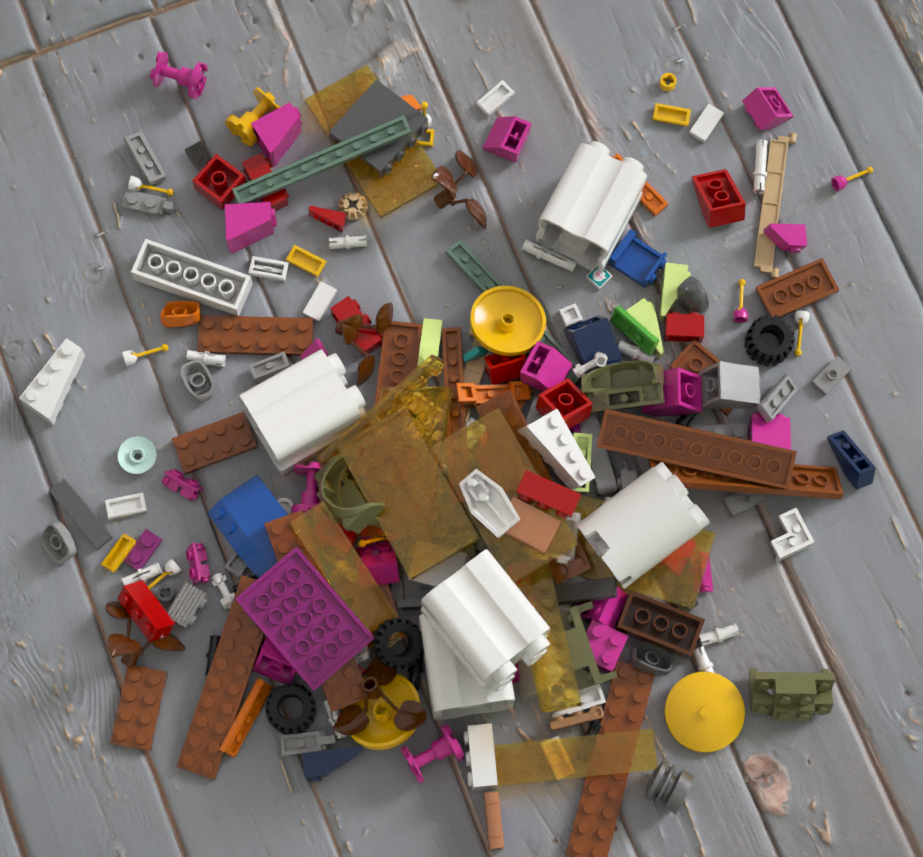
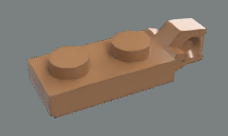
[548,706,604,732]

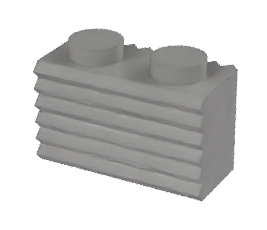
[167,582,208,630]

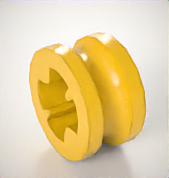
[659,73,677,92]

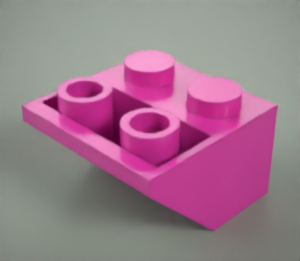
[482,116,532,163]
[520,341,573,392]
[354,542,400,588]
[575,579,628,628]

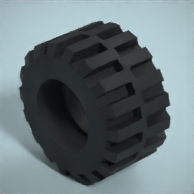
[744,314,795,366]
[371,618,424,669]
[265,682,317,735]

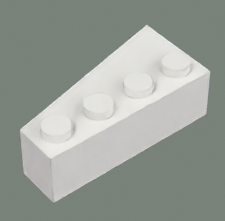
[19,338,85,426]
[518,409,595,490]

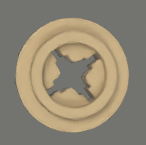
[338,191,368,220]

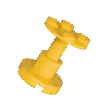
[225,87,280,147]

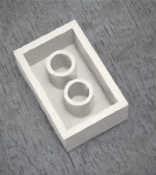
[463,723,498,791]

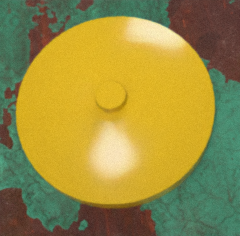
[470,286,546,356]
[664,672,745,752]
[342,674,421,750]

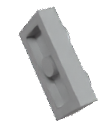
[249,351,290,383]

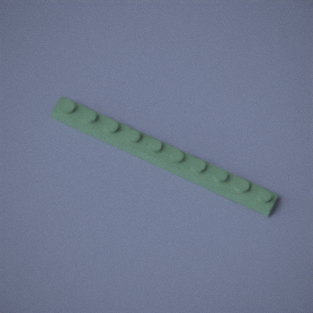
[232,115,412,204]
[446,240,586,384]

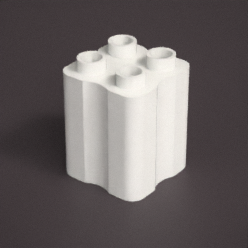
[536,141,647,273]
[239,349,367,475]
[421,549,551,692]
[419,614,515,721]

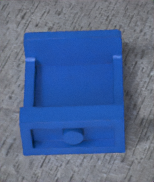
[608,229,668,288]

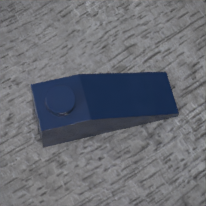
[827,430,876,490]
[302,746,363,783]

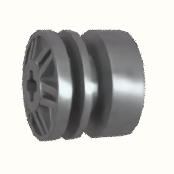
[644,760,694,814]

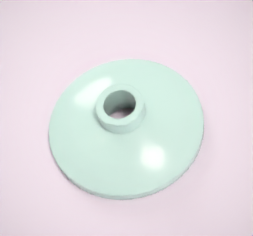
[118,436,157,474]

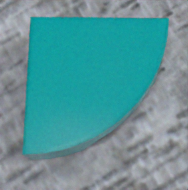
[462,346,489,362]

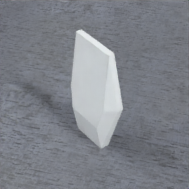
[459,469,521,538]

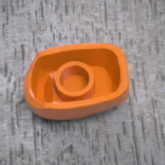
[160,301,201,328]

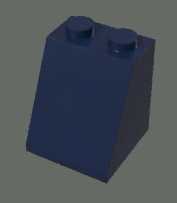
[563,315,623,374]

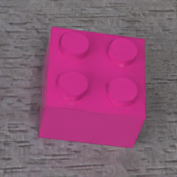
[586,619,628,673]

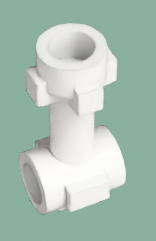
[573,352,608,379]
[212,572,235,610]

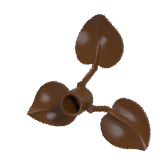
[431,150,487,230]
[335,302,393,386]
[105,601,185,666]
[332,657,427,735]

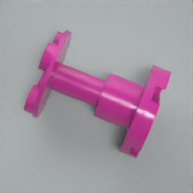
[150,51,208,100]
[291,462,329,520]
[400,723,465,784]

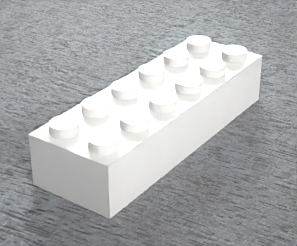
[131,239,253,316]

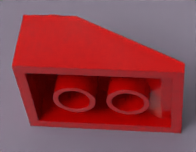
[692,169,746,228]

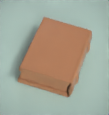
[504,497,561,555]
[483,792,504,851]

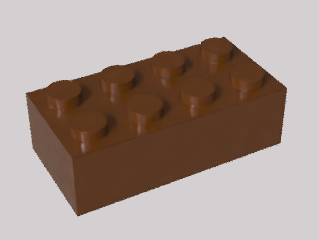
[615,591,705,660]

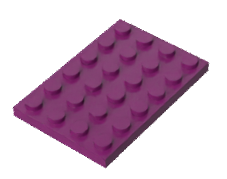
[235,547,375,691]

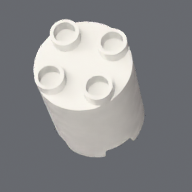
[576,462,710,589]

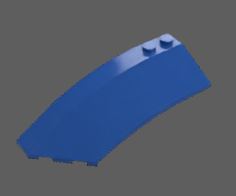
[207,475,335,589]

